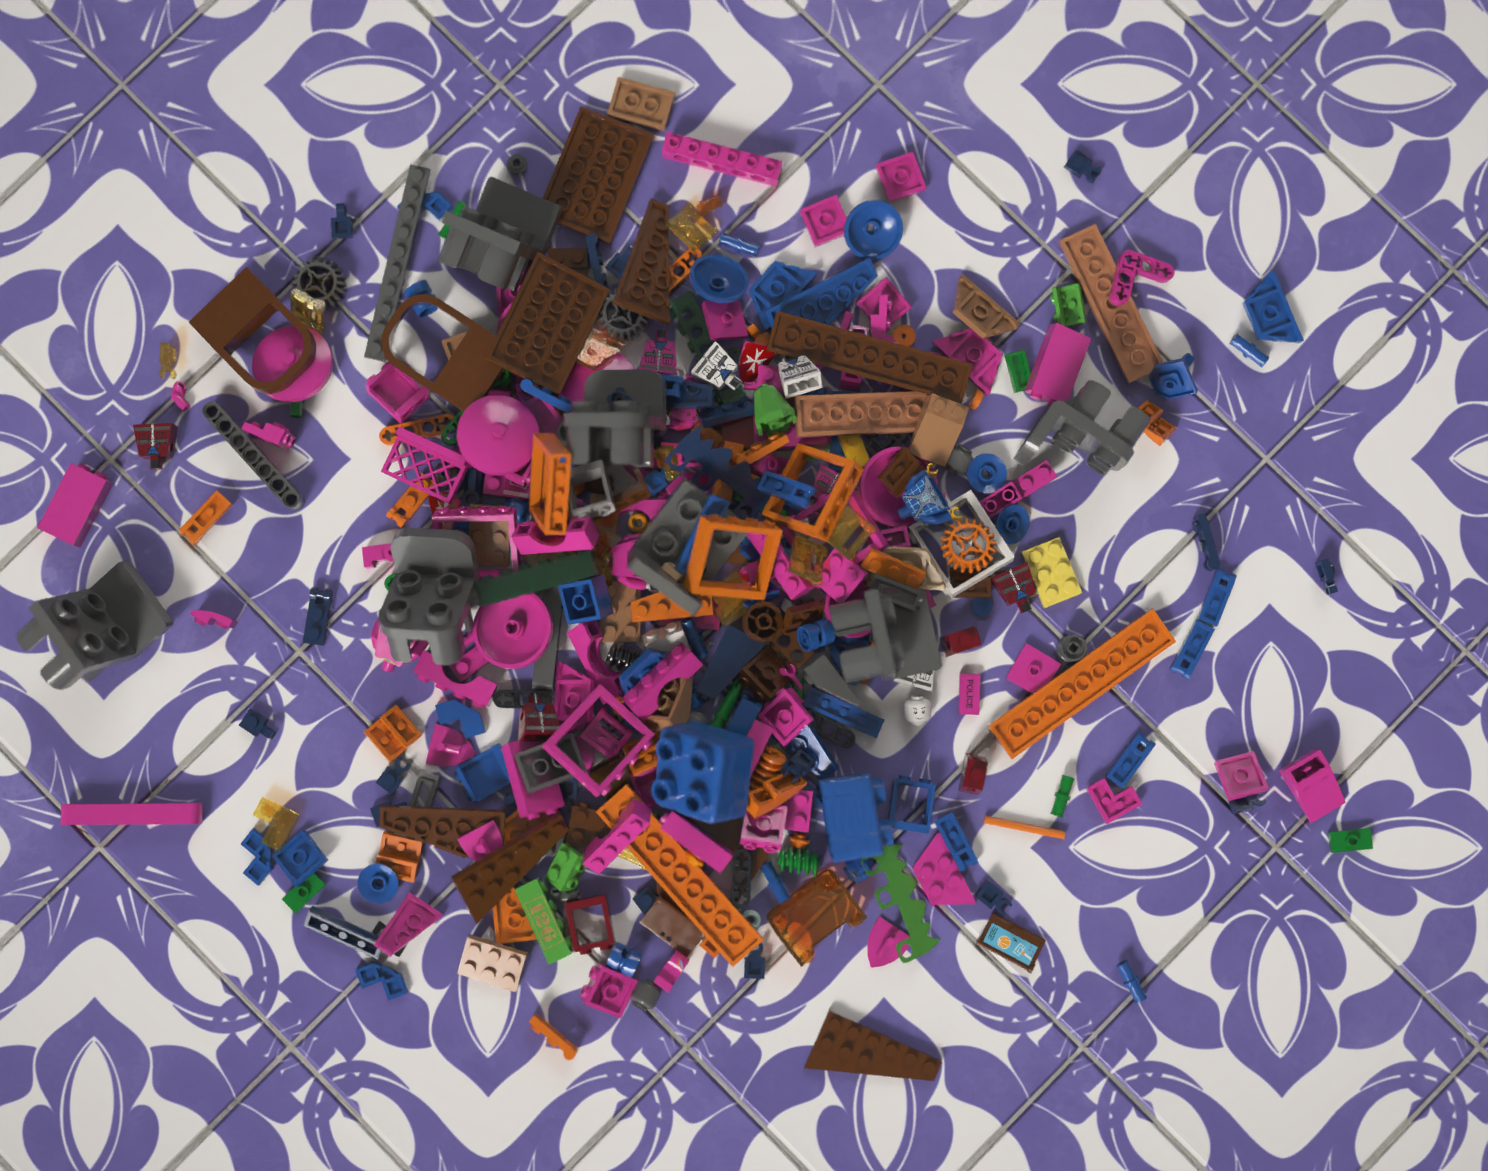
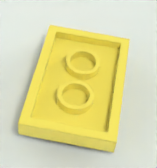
[1021,537,1082,608]

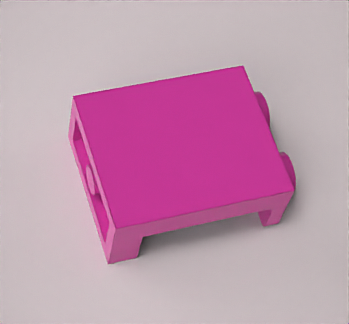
[366,361,430,424]

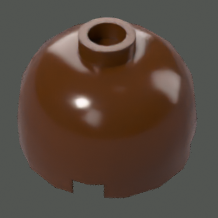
[742,601,784,643]

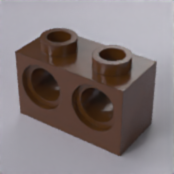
[770,627,815,670]

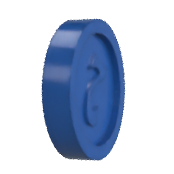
[972,598,992,616]

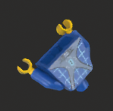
[897,463,962,524]

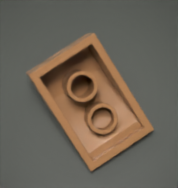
[908,393,969,467]
[638,675,693,731]

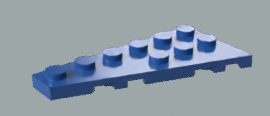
[764,258,878,356]

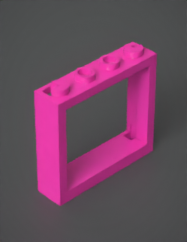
[780,487,889,589]
[432,506,523,585]
[542,684,654,797]

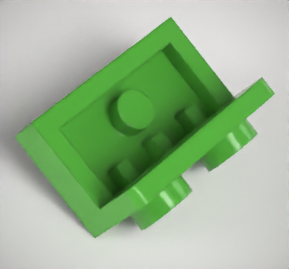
[1050,283,1087,328]
[545,843,587,891]

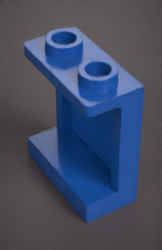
[454,743,511,803]

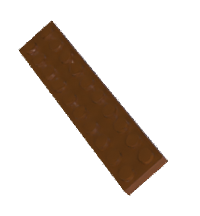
[767,311,973,404]

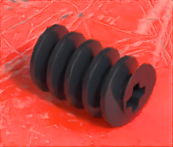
[605,641,640,670]

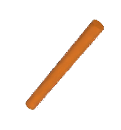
[983,815,1066,839]

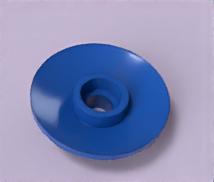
[967,454,1007,494]
[996,504,1029,544]
[357,863,399,904]

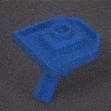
[1148,353,1198,400]

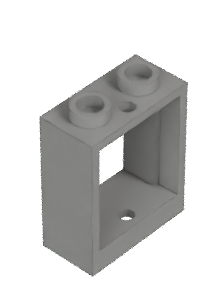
[568,459,616,518]

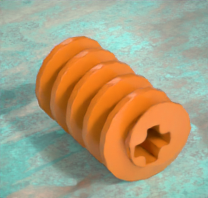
[749,746,786,789]

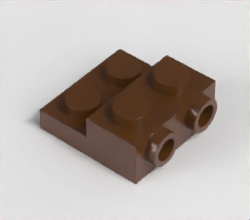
[737,646,796,704]
[566,802,611,849]

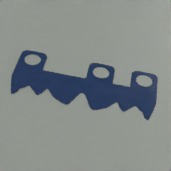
[665,426,771,520]

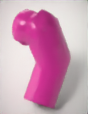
[171,380,191,412]

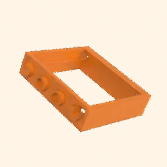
[528,433,571,535]
[762,443,864,542]
[683,514,783,600]

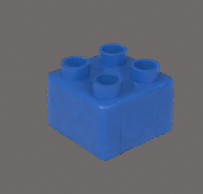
[651,721,754,823]
[817,772,893,863]

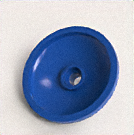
[844,200,903,260]
[689,254,749,303]

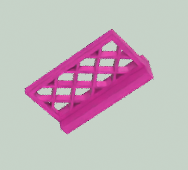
[381,427,472,504]

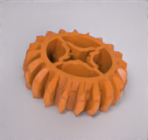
[941,518,996,573]

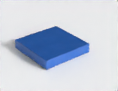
[272,829,329,887]

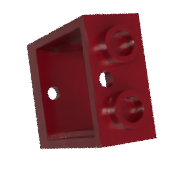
[565,894,616,955]

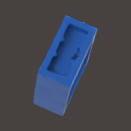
[888,775,936,834]

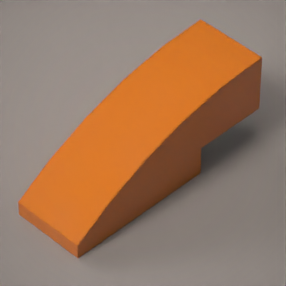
[747,773,807,818]

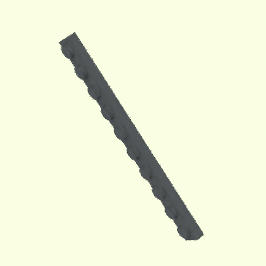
[364,164,431,362]

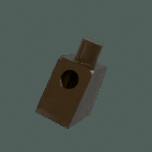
[587,752,633,800]

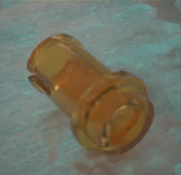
[696,194,723,216]

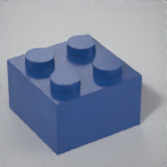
[558,574,614,625]

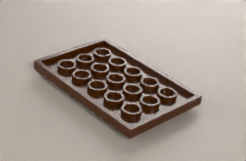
[543,106,654,245]
[485,252,610,396]

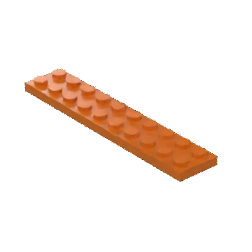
[987,608,1176,759]
[596,784,764,967]

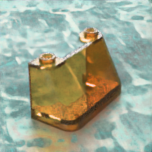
[766,869,867,967]

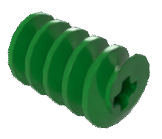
[777,845,821,877]

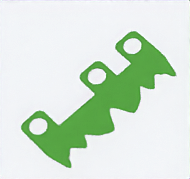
[861,844,940,963]

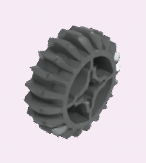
[292,257,347,311]
[597,288,649,342]

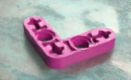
[1109,250,1175,306]

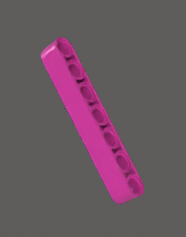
[61,803,203,825]

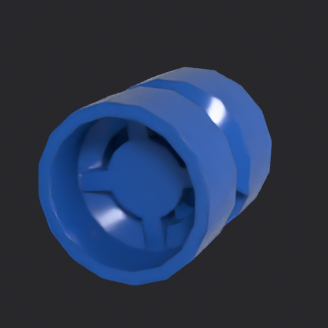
[404,280,438,318]
[797,619,835,652]
[605,942,643,978]

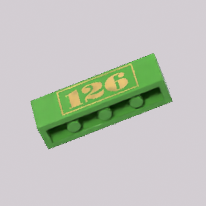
[514,878,573,965]

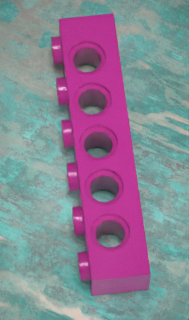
[662,132,783,187]

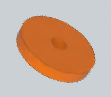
[892,325,916,347]

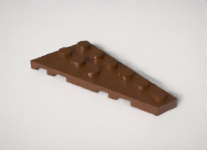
[379,805,505,859]
[451,812,569,924]
[804,1010,942,1081]

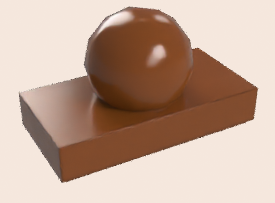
[690,421,723,449]

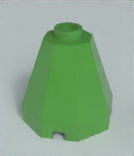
[754,384,797,436]

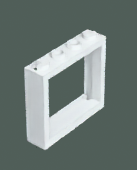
[908,490,1015,598]

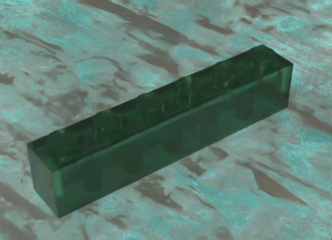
[475,550,601,606]

